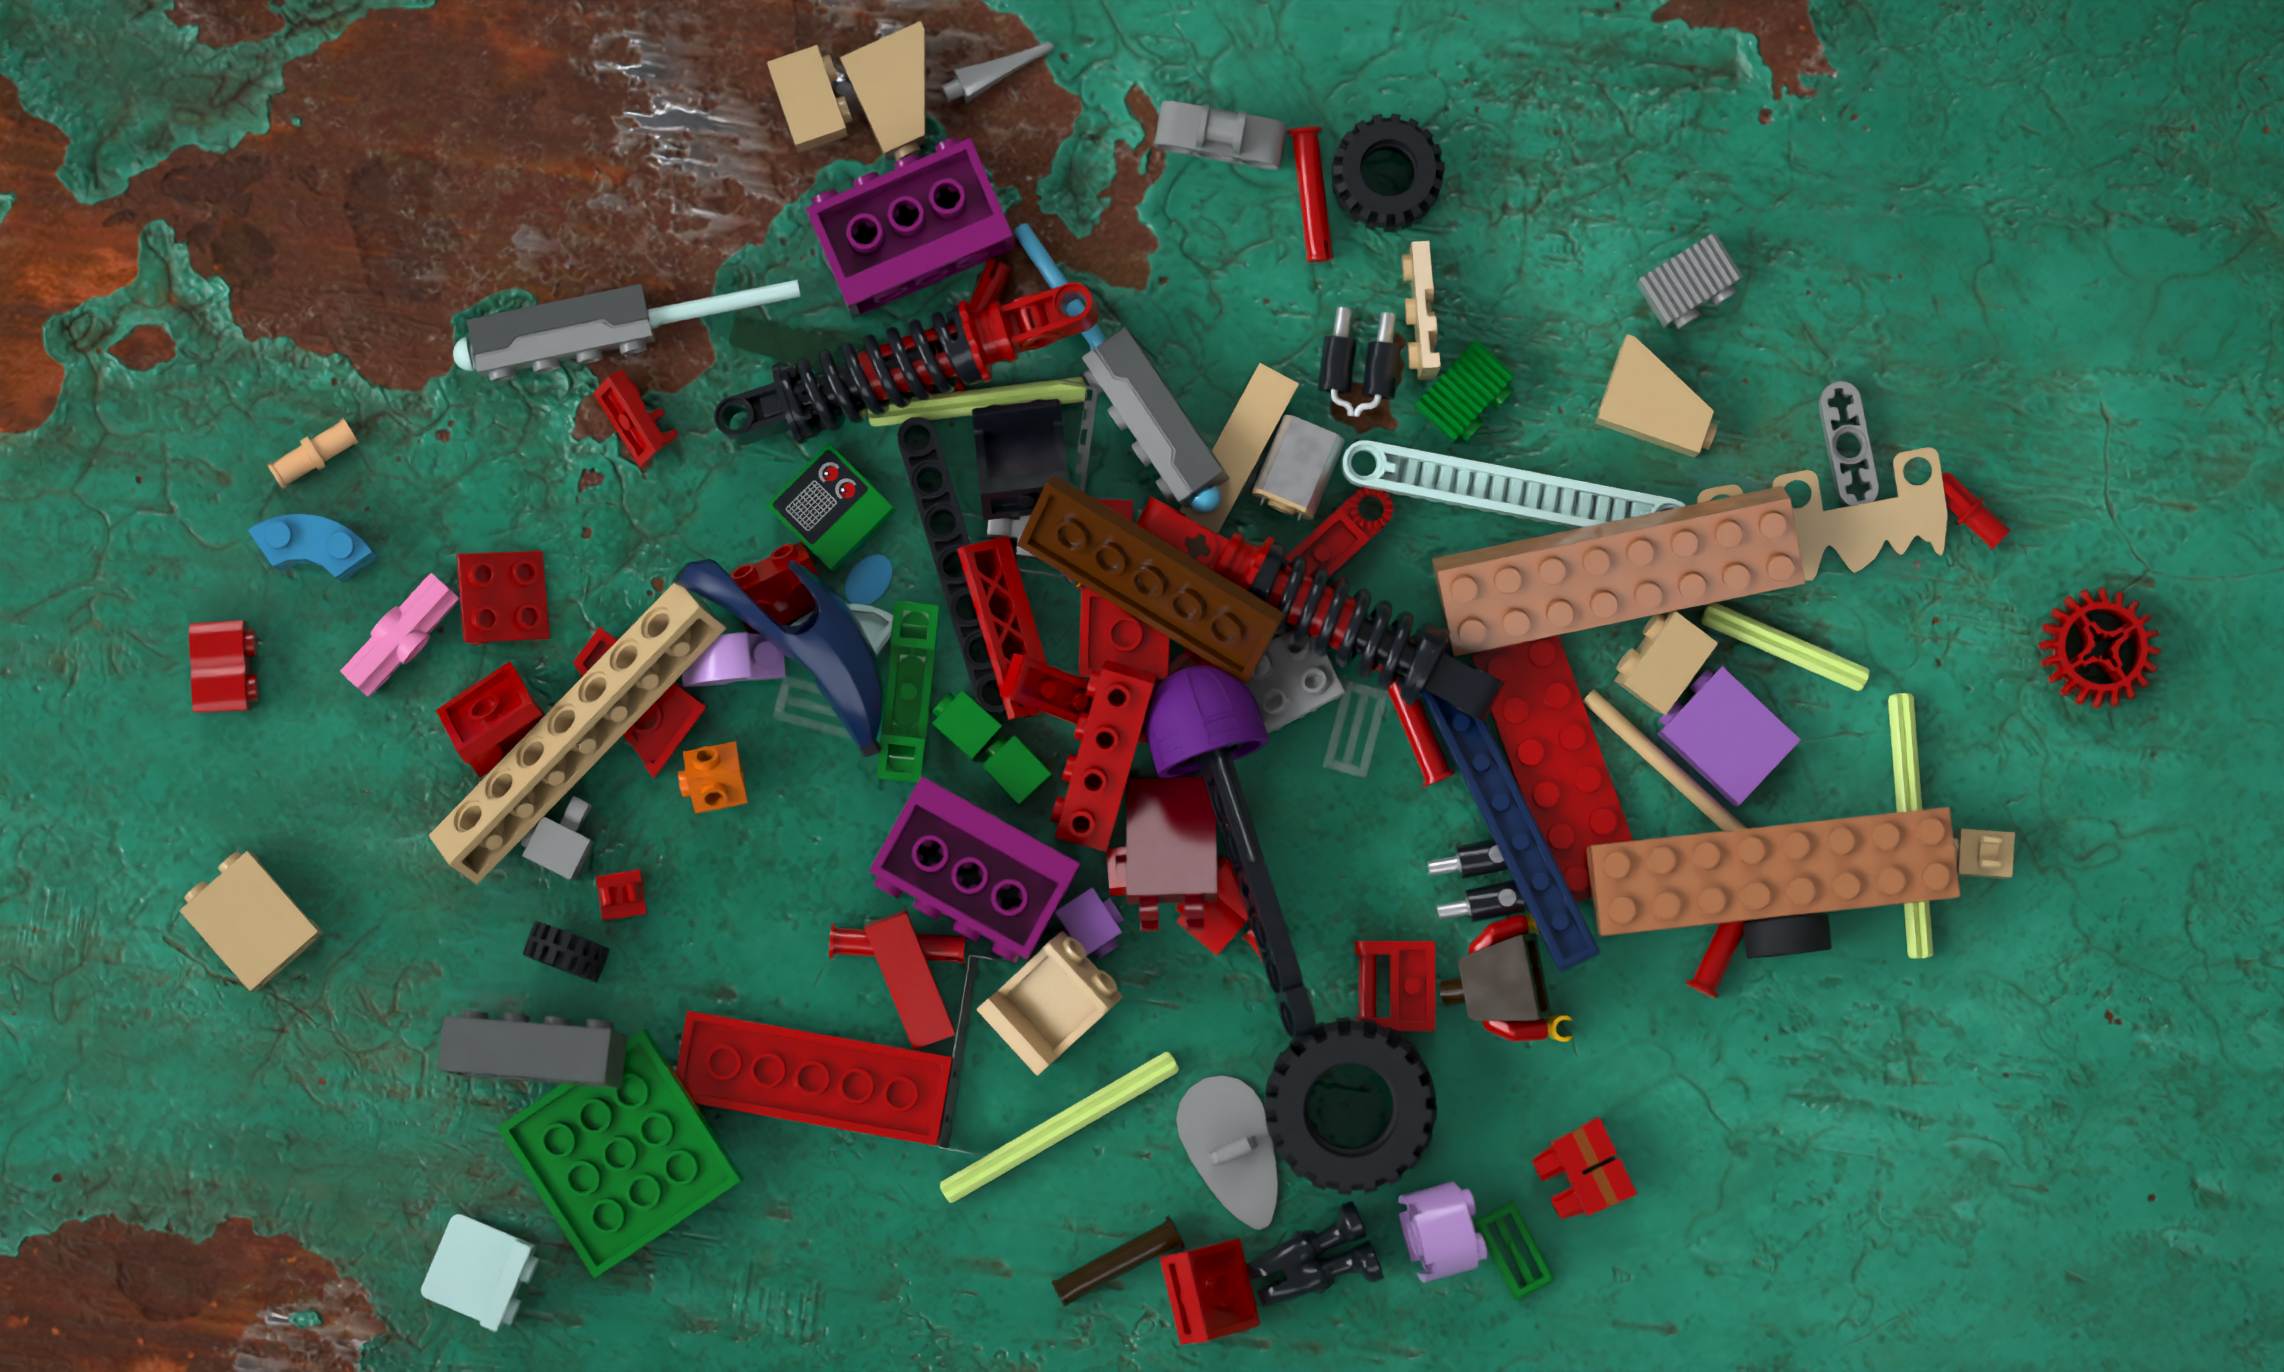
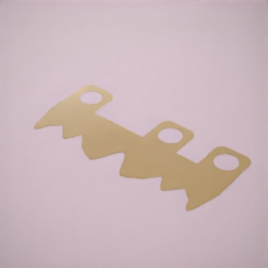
[1697,447,1948,581]

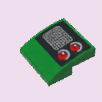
[766,443,896,573]

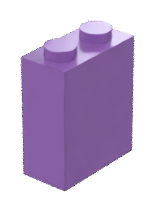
[1657,666,1801,807]

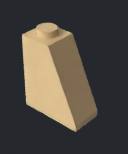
[840,21,926,161]
[1595,334,1717,458]

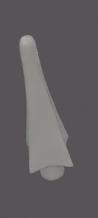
[941,42,1055,104]

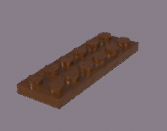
[1017,474,1285,684]

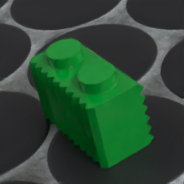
[1414,339,1515,444]

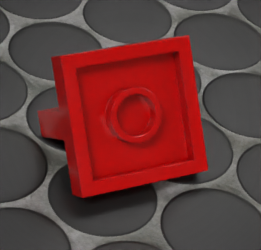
[436,661,546,778]
[1159,1238,1261,1345]

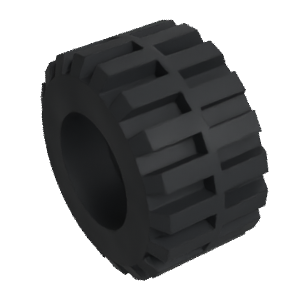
[1331,113,1445,232]

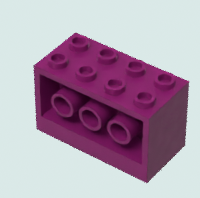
[806,136,1015,319]
[869,776,1080,964]

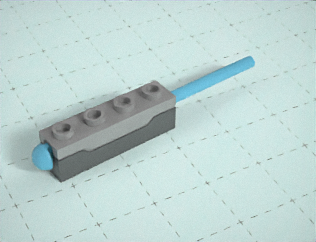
[1013,223,1230,514]

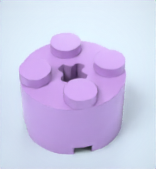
[1398,1181,1487,1283]

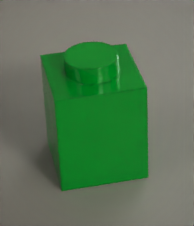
[932,690,1003,762]
[982,735,1052,807]

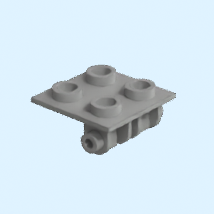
[1244,628,1346,734]

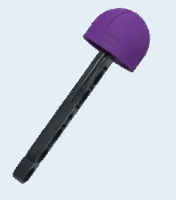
[1145,666,1316,1038]

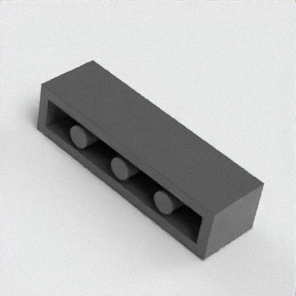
[437,1010,628,1089]

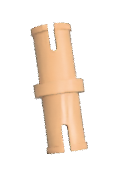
[267,418,359,489]

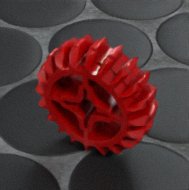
[2038,588,2161,709]

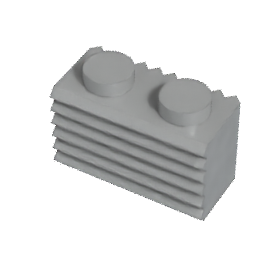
[1636,232,1743,329]

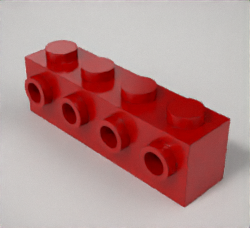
[1050,660,1157,852]

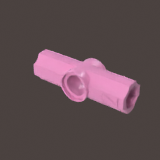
[340,573,460,698]

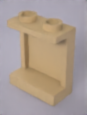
[179,851,324,992]
[976,931,1123,1076]

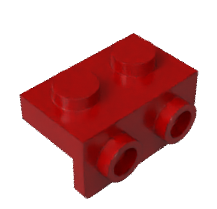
[730,542,819,634]

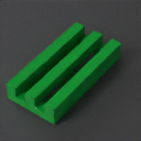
[1473,1200,1556,1301]

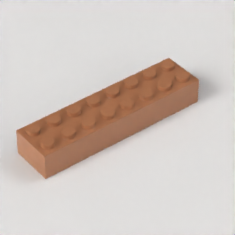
[1432,486,1805,656]
[1586,807,1960,937]

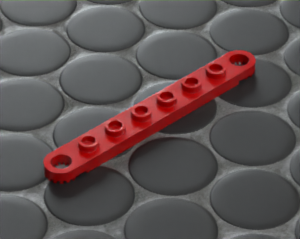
[1138,487,1393,743]

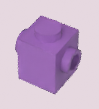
[1055,887,1125,960]

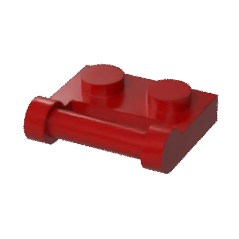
[1354,941,1435,1031]

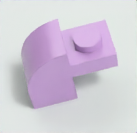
[682,633,786,687]

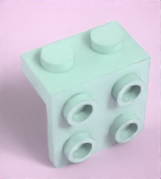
[421,1214,539,1332]

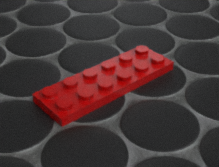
[1470,635,1633,903]
[676,1010,953,1146]

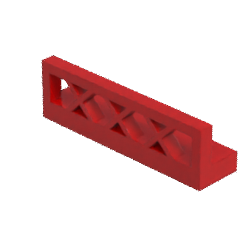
[957,536,1047,720]

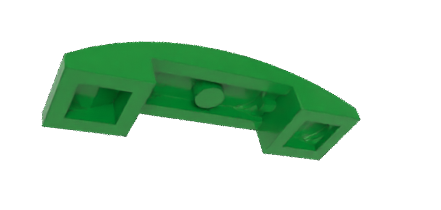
[876,600,940,783]

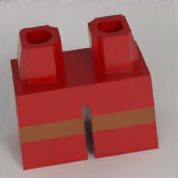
[1531,1117,1637,1219]

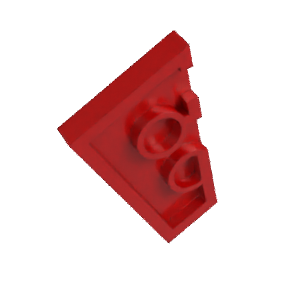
[573,627,709,779]

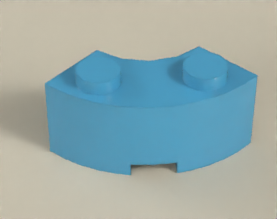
[248,514,379,582]

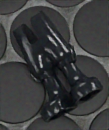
[1245,1201,1384,1307]

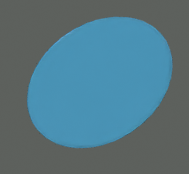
[845,554,892,605]

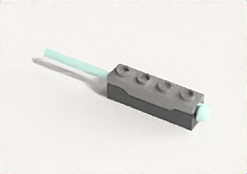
[453,280,801,382]

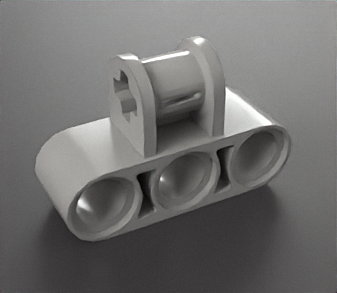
[1154,101,1288,170]

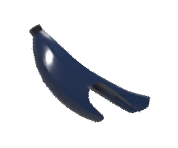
[675,559,883,758]

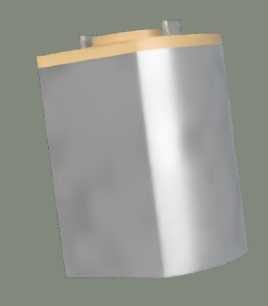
[1251,415,1345,521]

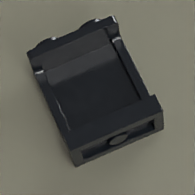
[972,399,1070,521]

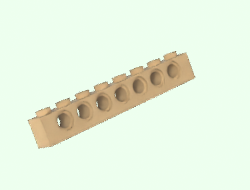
[428,582,726,884]

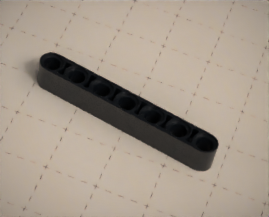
[897,417,1006,715]

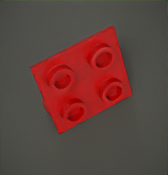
[457,551,550,645]

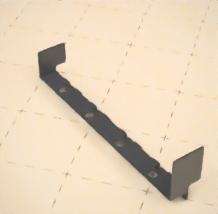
[1020,380,1099,578]
[938,955,1008,1156]

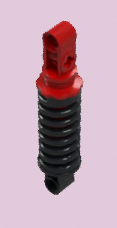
[714,282,1099,445]
[1136,497,1505,722]

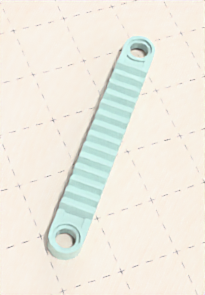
[1341,440,1686,528]

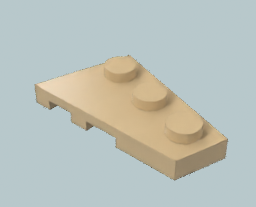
[1402,241,1441,380]

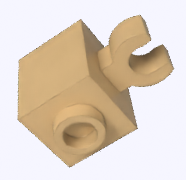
[1953,829,2015,879]

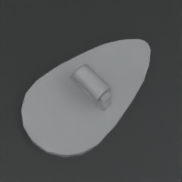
[1176,1075,1278,1230]

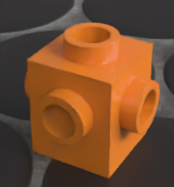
[678,741,748,814]

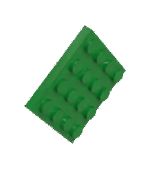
[497,1028,745,1279]

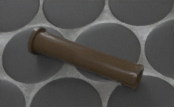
[1051,1215,1185,1307]

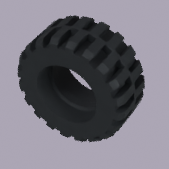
[1265,1017,1437,1195]

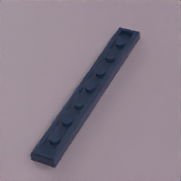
[1421,645,1601,974]

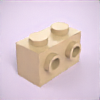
[767,45,853,153]
[1614,611,1718,715]

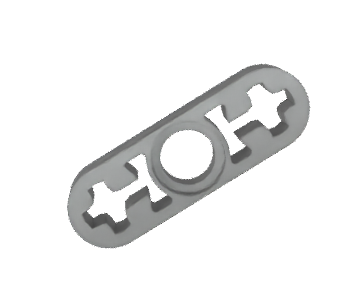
[1818,381,1879,507]

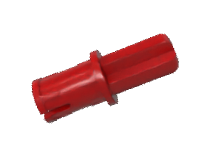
[1942,472,2011,550]

